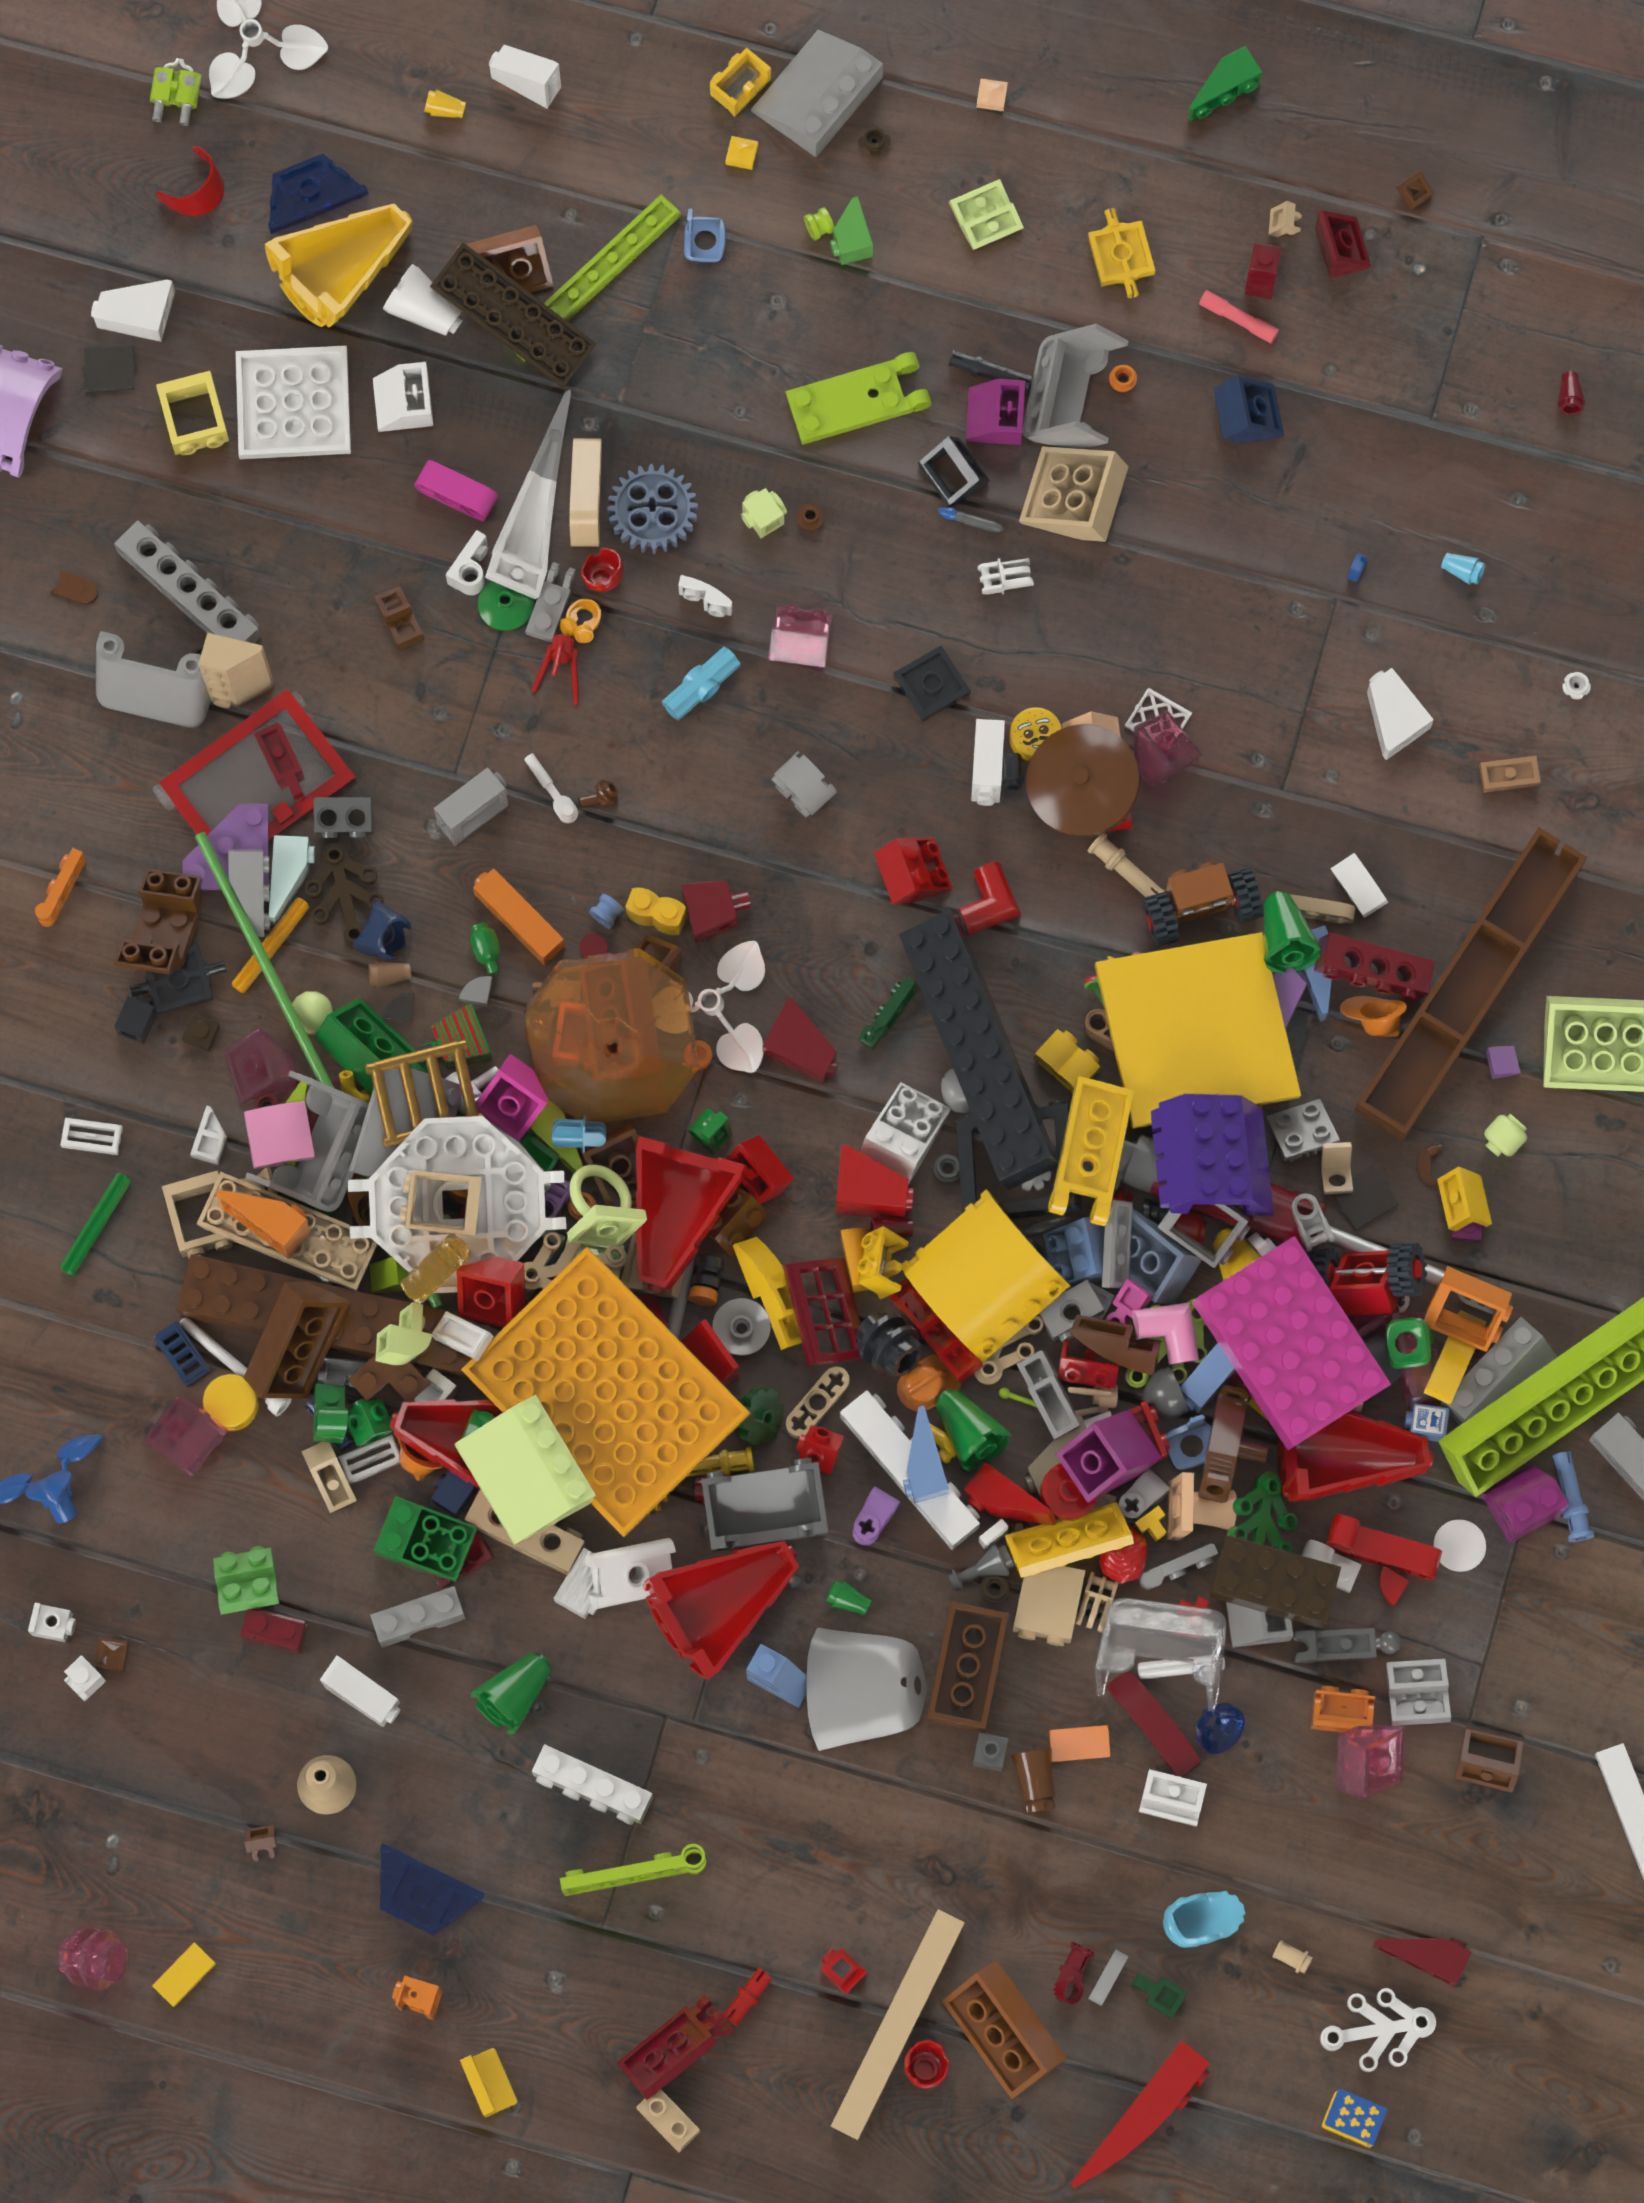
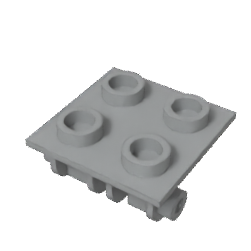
[1266,1099,1340,1163]

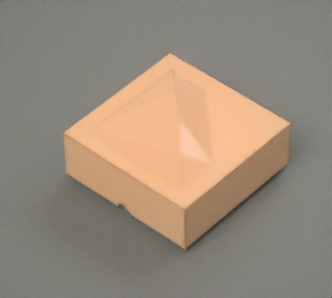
[976,79,1008,111]

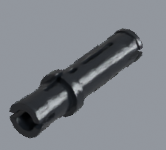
[948,349,1033,392]

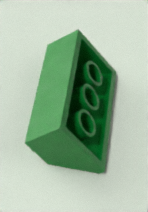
[313,998,429,1094]

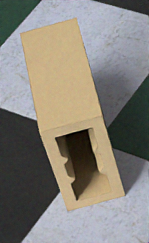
[1013,1566,1085,1646]

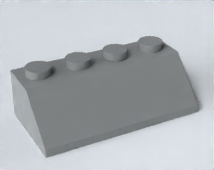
[1439,1317,1557,1425]

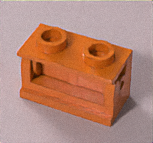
[1311,1686,1375,1735]
[392,1976,443,2020]

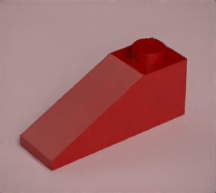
[964,1463,1057,1526]

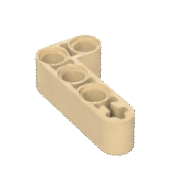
[570,438,602,547]

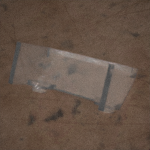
[1095,1598,1226,1712]

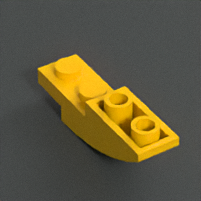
[733,1237,802,1350]

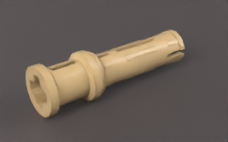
[1087,833,1165,897]

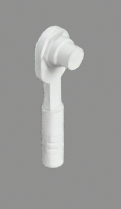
[524,753,578,823]

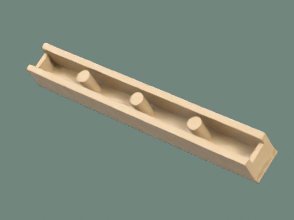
[831,1909,965,2140]

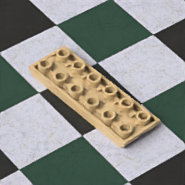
[197,1172,377,1291]

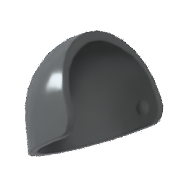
[1142,1366,1189,1420]

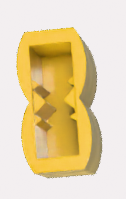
[625,888,687,935]
[1034,1029,1100,1093]

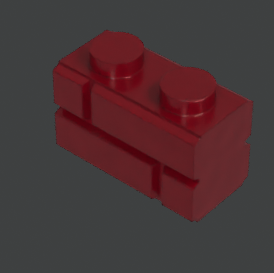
[240,1608,308,1654]

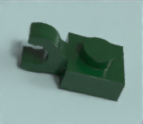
[1131,1973,1187,2019]

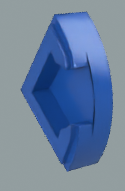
[1347,553,1368,582]

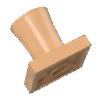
[1167,1472,1237,1541]

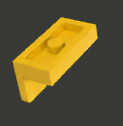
[1437,1167,1492,1232]
[460,2048,517,2118]

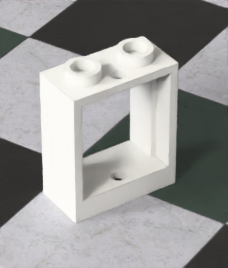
[971,719,1005,806]

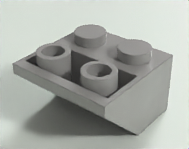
[1226,1602,1293,1648]

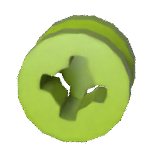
[804,207,835,241]

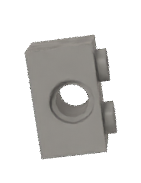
[1038,1280,1104,1343]

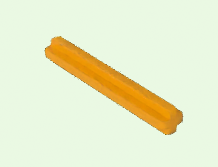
[232,897,309,993]

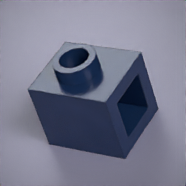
[431,1471,477,1519]

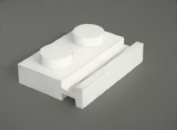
[1139,1769,1207,1827]

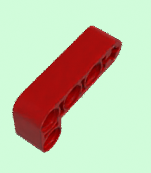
[1325,1514,1442,1580]

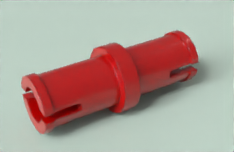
[723,1967,773,2027]

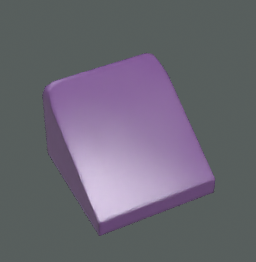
[1486,1046,1521,1080]

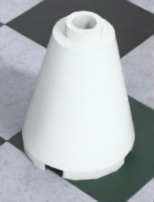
[383,264,463,336]

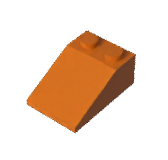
[216,1189,310,1260]

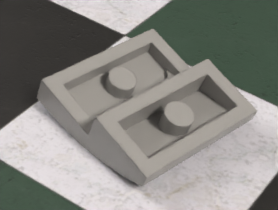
[1386,1659,1451,1726]

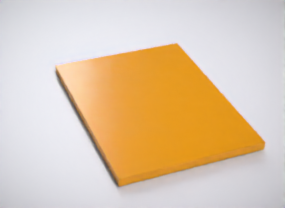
[461,1247,751,1537]

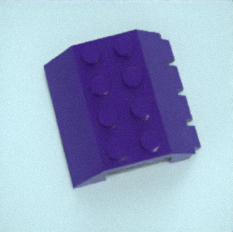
[1151,1094,1274,1216]

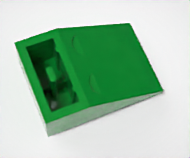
[374,1496,478,1582]

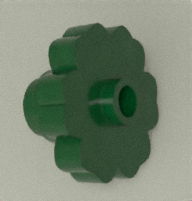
[737,1386,784,1446]

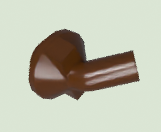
[578,779,619,808]

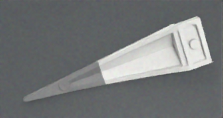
[485,390,571,599]

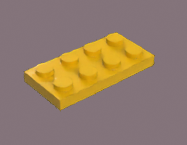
[1005,1502,1134,1578]

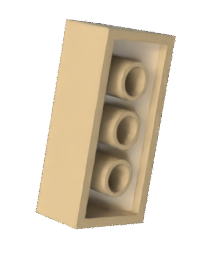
[198,633,274,708]

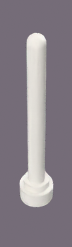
[180,1318,292,1416]

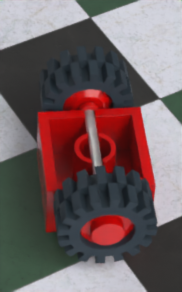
[1306,1243,1427,1317]

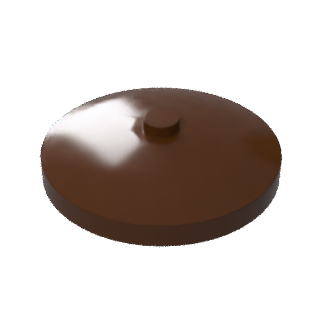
[1026,724,1140,838]

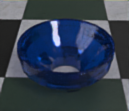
[1195,1703,1245,1754]

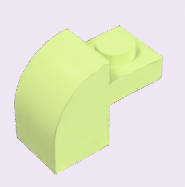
[375,1302,432,1365]

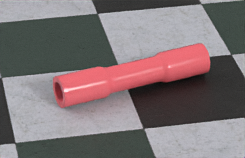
[1199,290,1279,344]

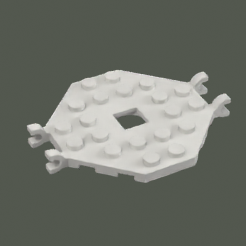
[348,1116,566,1293]

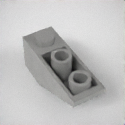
[228,849,270,937]

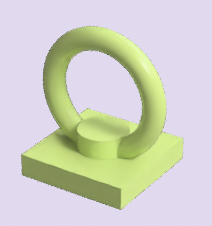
[567,1165,647,1247]

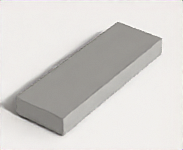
[1102,1200,1133,1289]

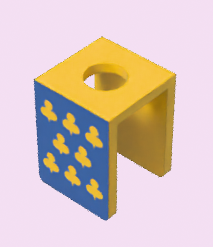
[1322,2089,1388,2148]

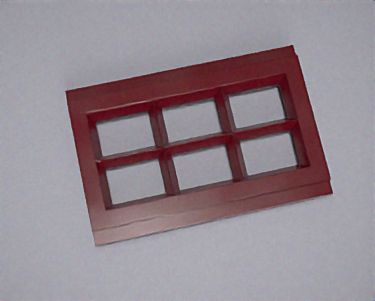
[783,1258,861,1366]

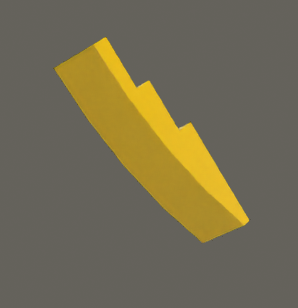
[1423,1310,1486,1405]

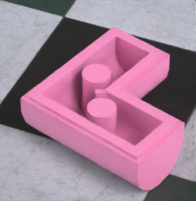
[1132,1302,1199,1365]

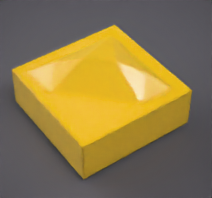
[725,136,758,170]

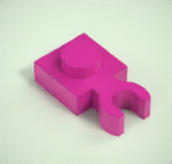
[1106,1279,1153,1325]

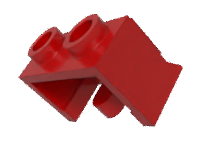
[1057,1340,1119,1389]

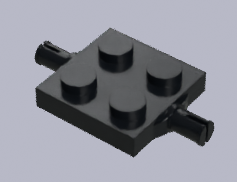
[129,944,227,1015]

